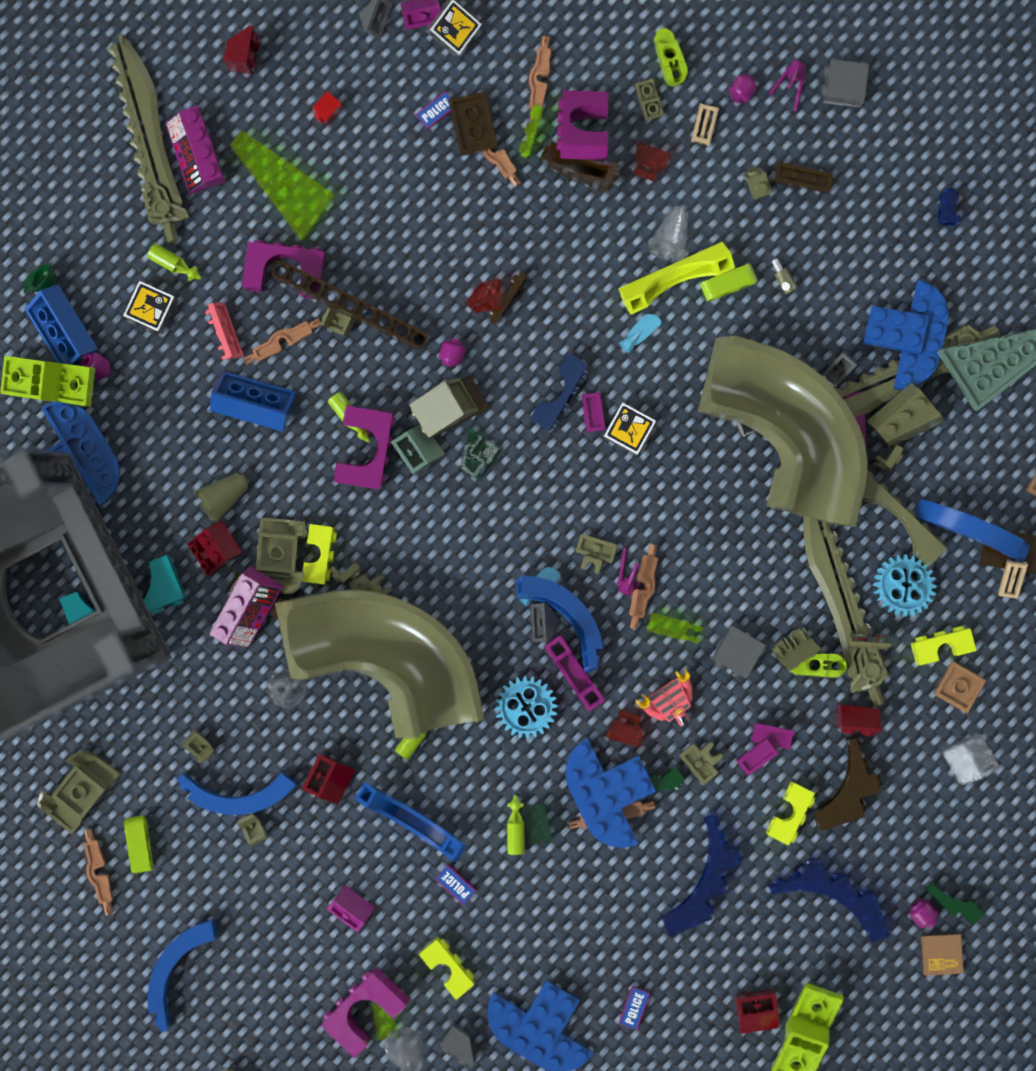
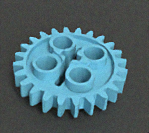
[873,554,937,617]
[495,676,558,739]

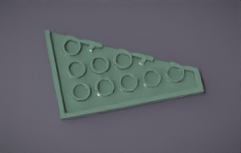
[936,329,1036,411]

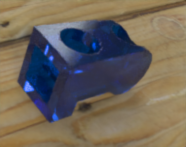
[937,188,961,226]

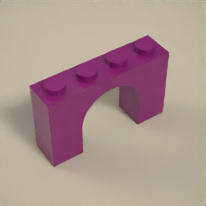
[557,90,608,160]
[242,240,326,300]
[333,405,395,489]
[544,635,605,711]
[321,966,410,1058]

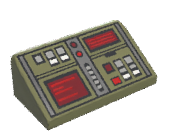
[849,633,891,649]

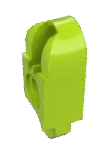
[654,28,688,87]
[791,654,847,678]

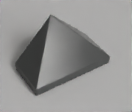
[359,0,393,39]
[821,351,858,388]
[531,603,561,642]

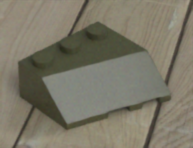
[867,383,944,448]

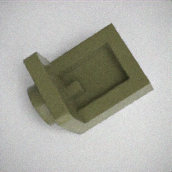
[743,167,772,200]
[321,307,355,337]
[872,445,903,470]
[330,562,362,584]
[181,730,214,764]
[237,813,268,847]

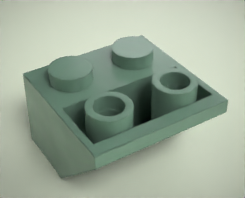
[391,424,445,475]

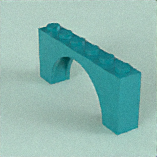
[59,555,187,625]

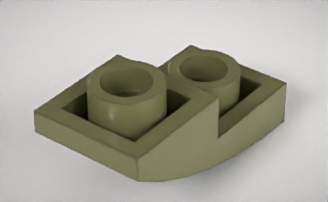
[634,79,664,121]

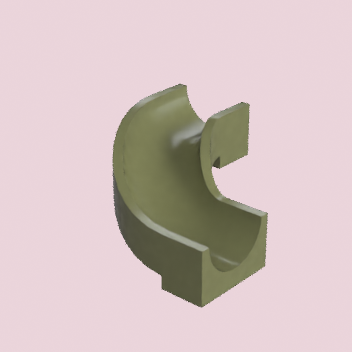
[698,335,867,527]
[275,590,484,739]

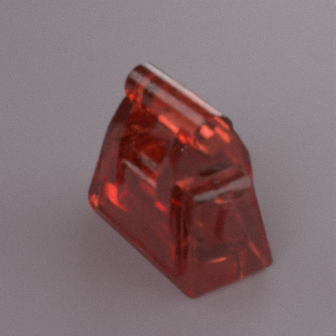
[633,142,671,182]
[465,279,501,313]
[605,709,643,747]

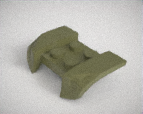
[256,518,308,594]
[36,750,121,834]

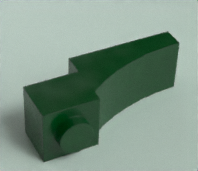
[631,766,685,804]
[923,881,985,925]

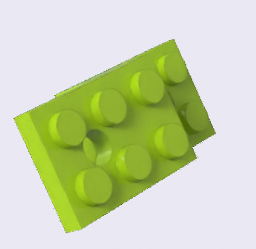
[0,356,95,407]
[771,983,843,1071]

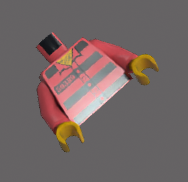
[636,668,693,726]

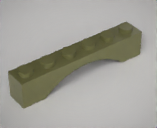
[862,470,947,567]

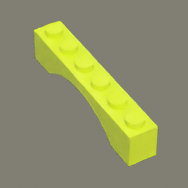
[618,242,735,315]

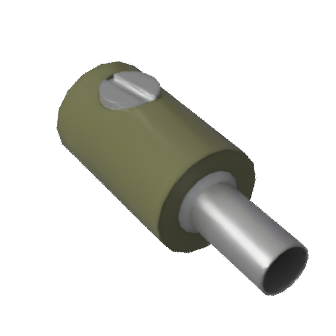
[771,258,798,295]

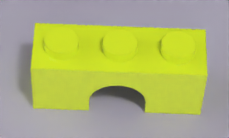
[302,524,337,585]
[911,626,976,665]
[766,781,815,845]
[419,936,475,1000]

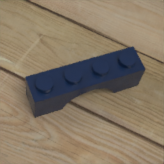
[530,353,589,432]

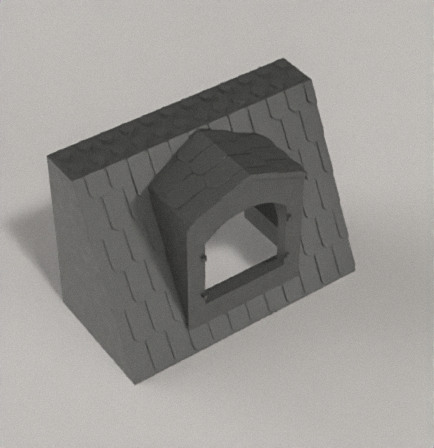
[0,450,173,742]

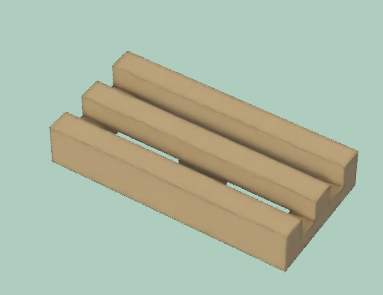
[691,104,719,146]
[998,559,1028,599]

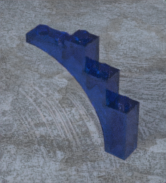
[661,812,742,937]
[767,857,890,943]

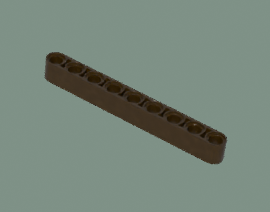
[271,261,428,350]

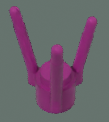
[769,60,806,111]
[616,547,641,596]

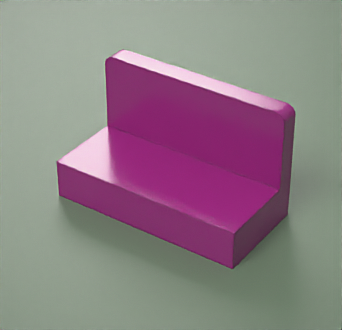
[400,0,441,30]
[751,722,796,750]
[327,885,375,932]

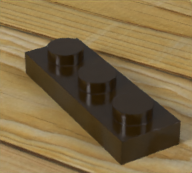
[773,162,834,194]
[489,272,527,326]

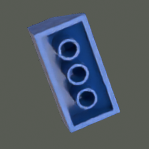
[25,285,98,366]
[209,371,296,432]

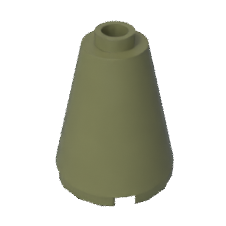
[194,473,249,523]

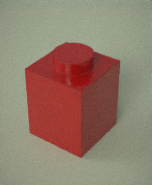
[312,91,343,125]

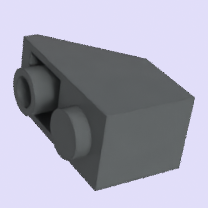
[440,1022,475,1068]

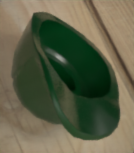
[23,263,56,294]

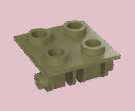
[772,627,822,671]

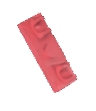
[205,302,244,359]

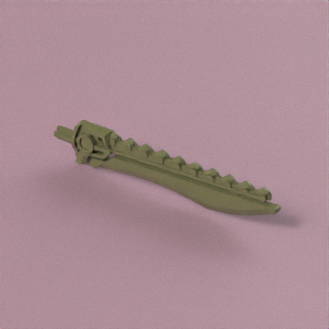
[109,34,189,243]
[834,325,1000,417]
[803,517,888,707]

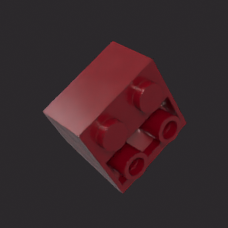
[223,25,260,75]
[187,520,242,576]
[835,704,881,736]
[302,753,356,805]
[734,989,779,1034]

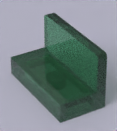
[521,802,553,845]

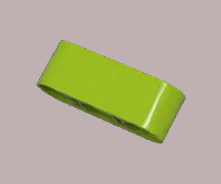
[700,263,758,302]
[124,815,153,874]

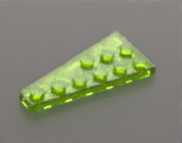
[230,130,335,242]

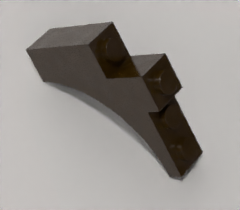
[539,141,620,193]
[812,737,882,831]

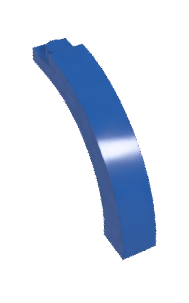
[915,499,1030,563]
[516,576,603,672]
[177,771,298,815]
[355,782,467,863]
[148,918,218,1032]

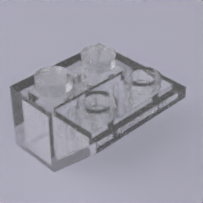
[942,733,1000,786]

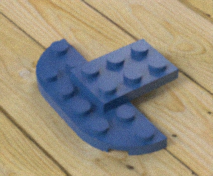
[864,280,949,390]
[41,402,120,506]
[566,738,656,848]
[488,980,593,1071]

